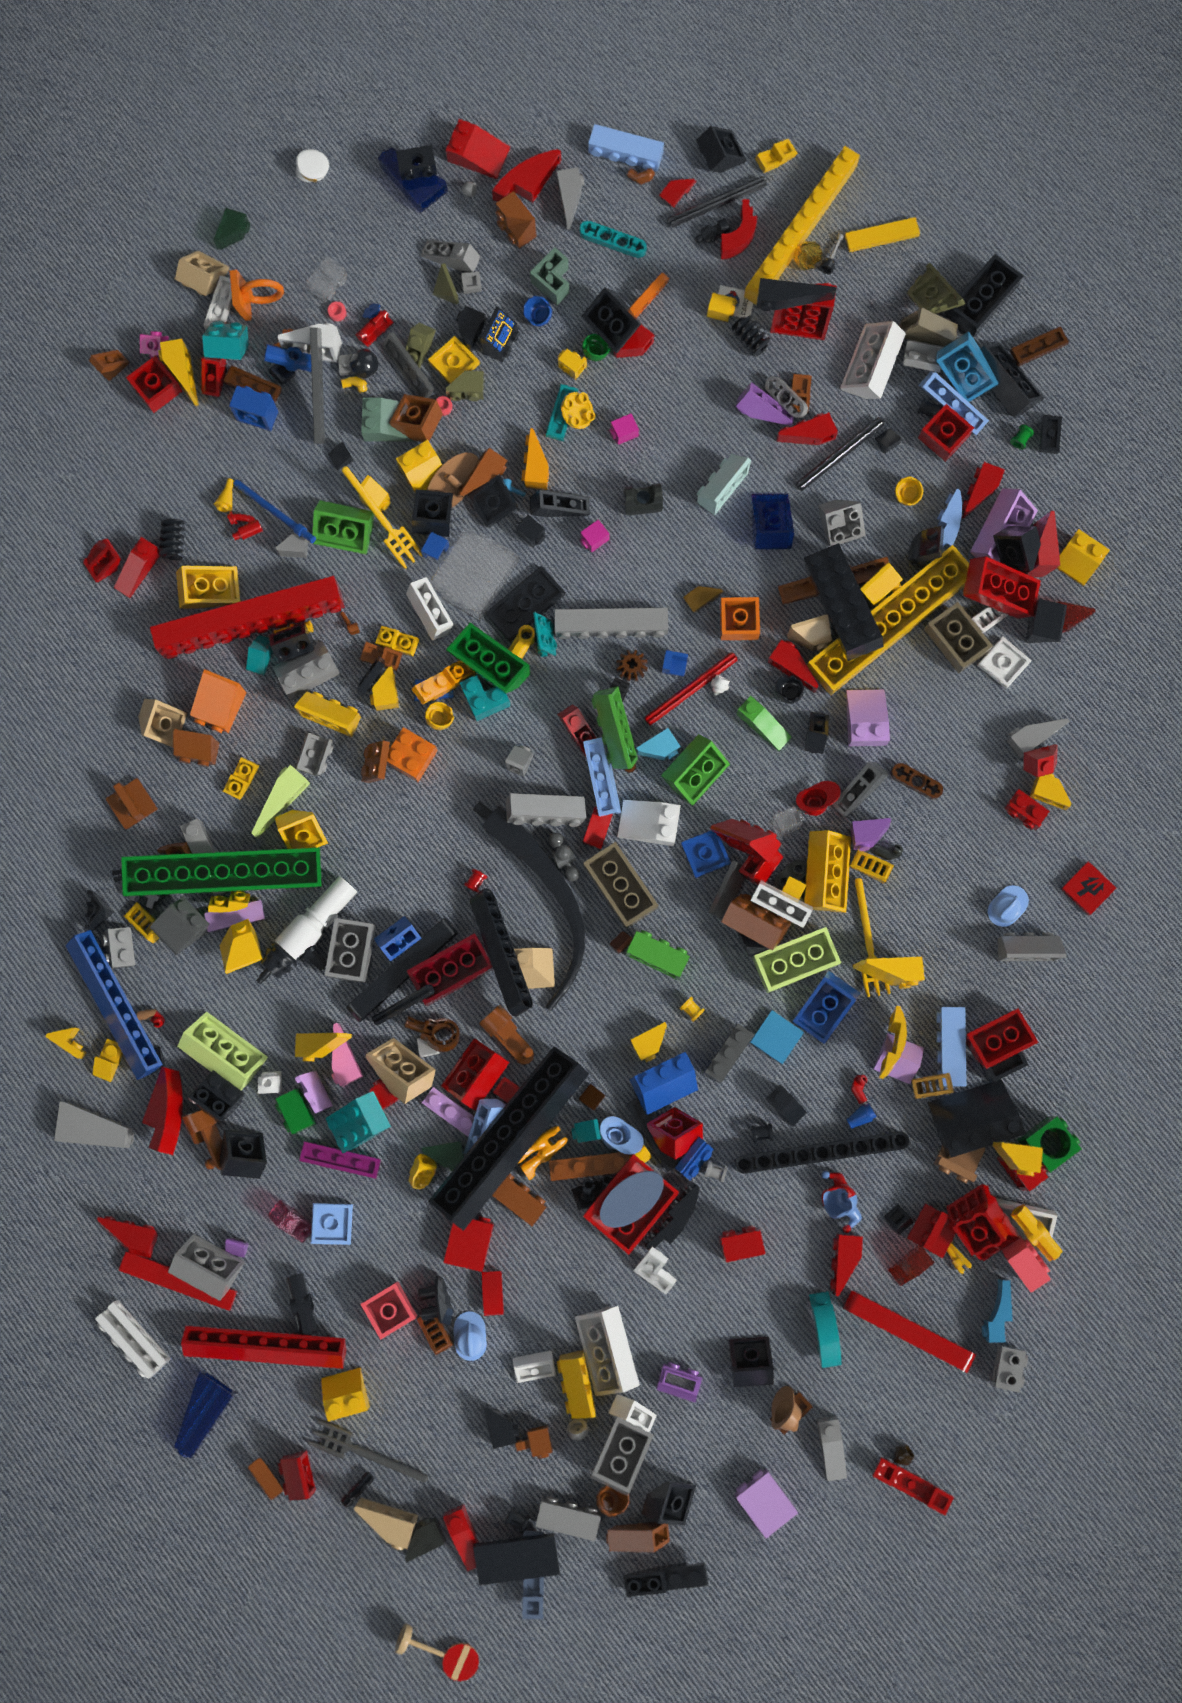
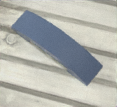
[522,1531,544,1619]

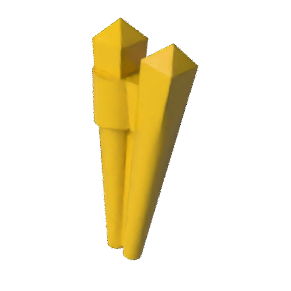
[947,1243,972,1274]

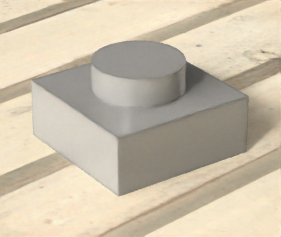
[461,271,482,294]
[338,354,355,376]

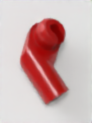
[851,1074,868,1105]

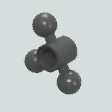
[548,833,580,882]

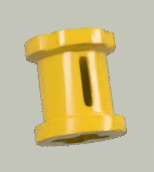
[679,996,705,1022]

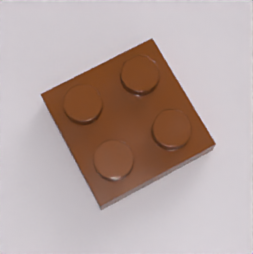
[361,740,390,783]

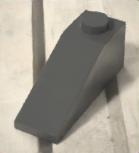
[832,762,889,818]

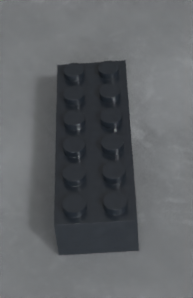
[804,543,884,661]

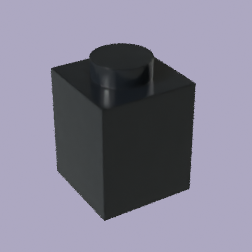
[516,514,545,548]

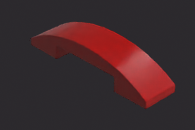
[872,1457,954,1516]

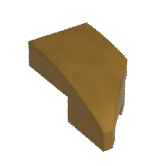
[683,586,724,613]

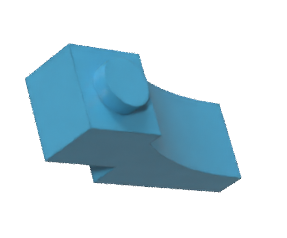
[981,1279,1012,1343]

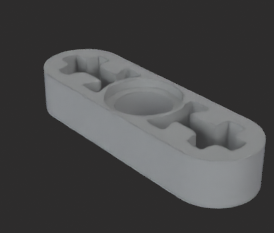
[765,376,808,418]

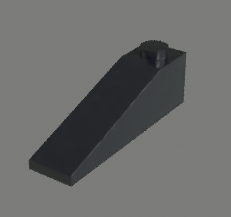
[756,278,837,311]

